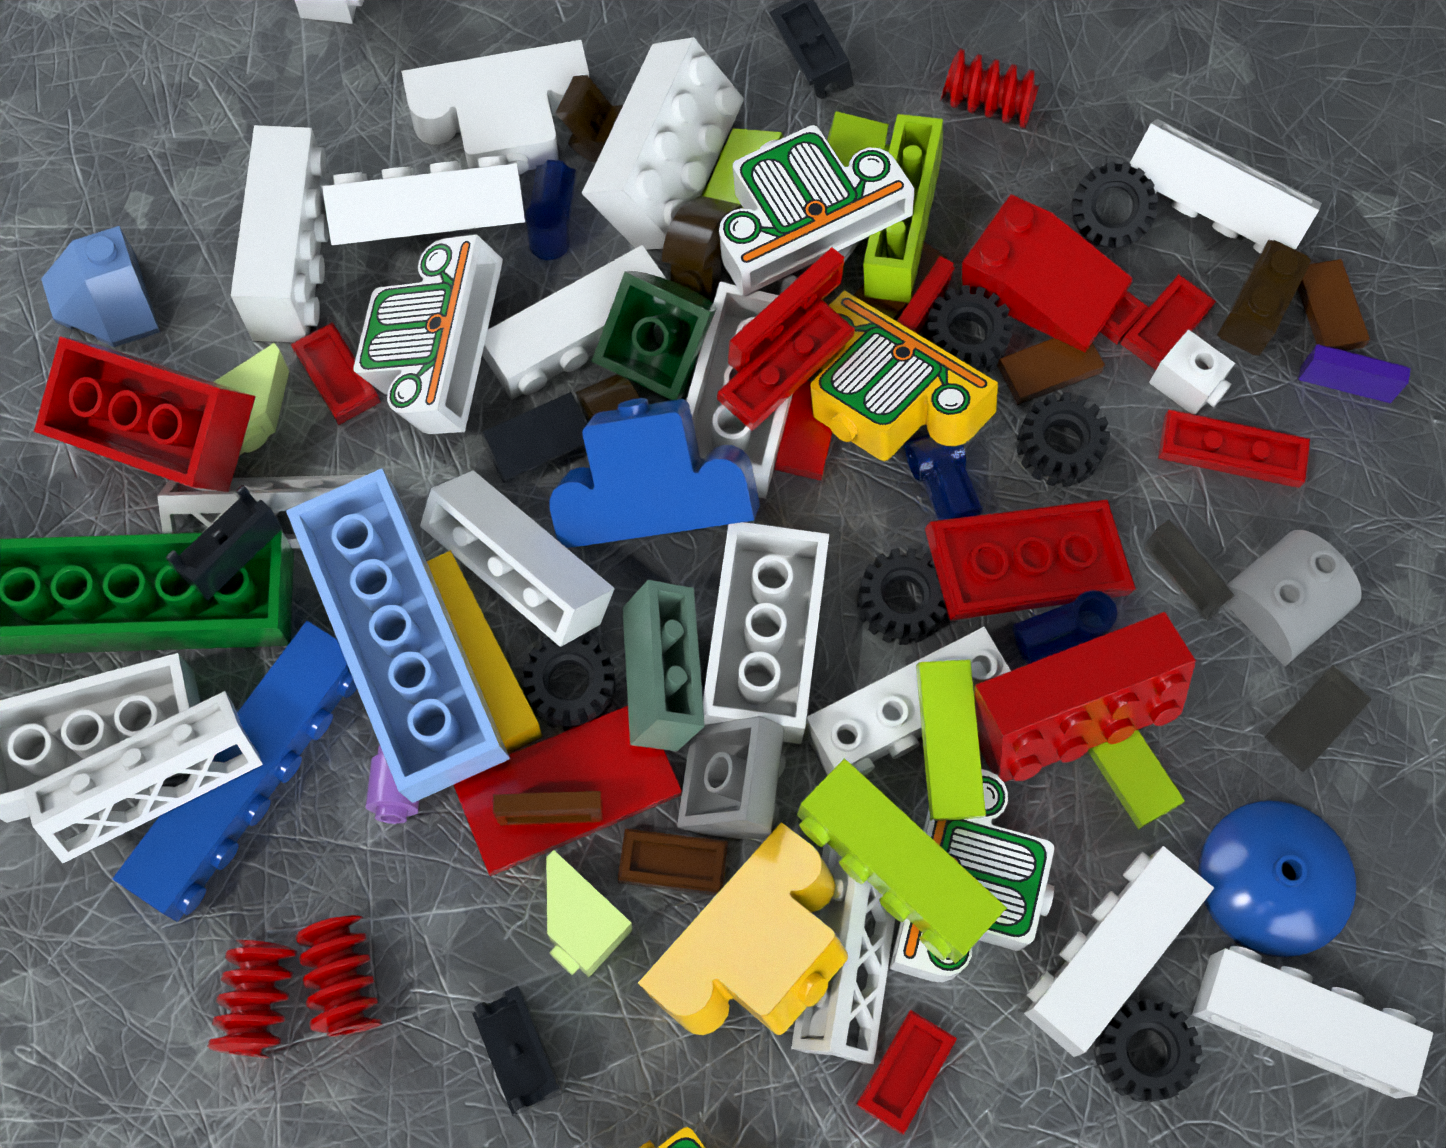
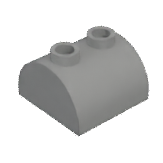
[1216,530,1362,667]
[677,716,786,839]

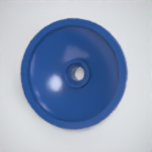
[1198,801,1356,958]

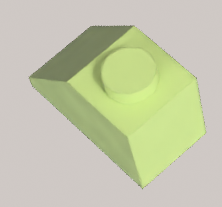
[214,343,289,456]
[546,850,633,977]

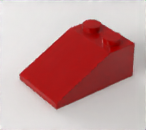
[962,194,1133,353]

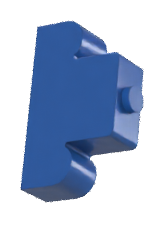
[549,398,760,548]

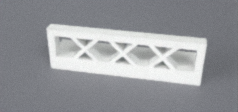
[157,475,365,548]
[23,691,263,863]
[791,843,895,1064]

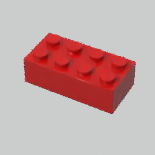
[34,336,256,492]
[974,612,1196,782]

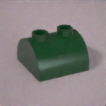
[591,271,717,400]

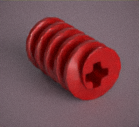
[940,48,1041,129]
[296,915,382,1037]
[207,940,297,1058]

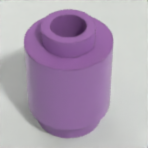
[366,746,420,824]

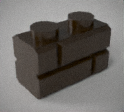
[1217,240,1312,356]

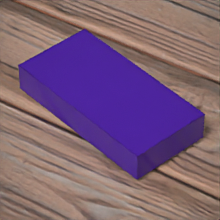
[1298,344,1411,403]

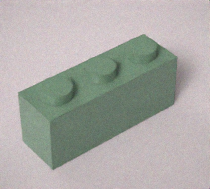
[622,580,705,751]

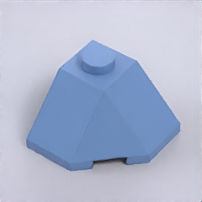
[41,226,160,347]

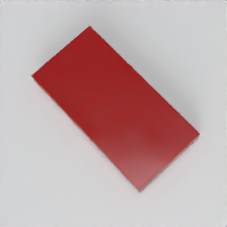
[924,499,1136,621]
[453,706,682,877]

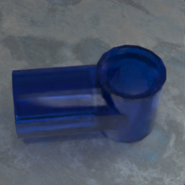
[525,160,576,260]
[905,434,983,520]
[1012,590,1117,664]

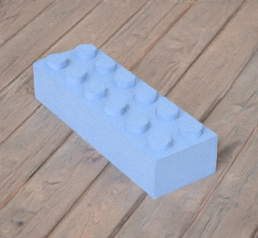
[286,468,510,803]

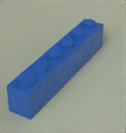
[112,620,357,922]

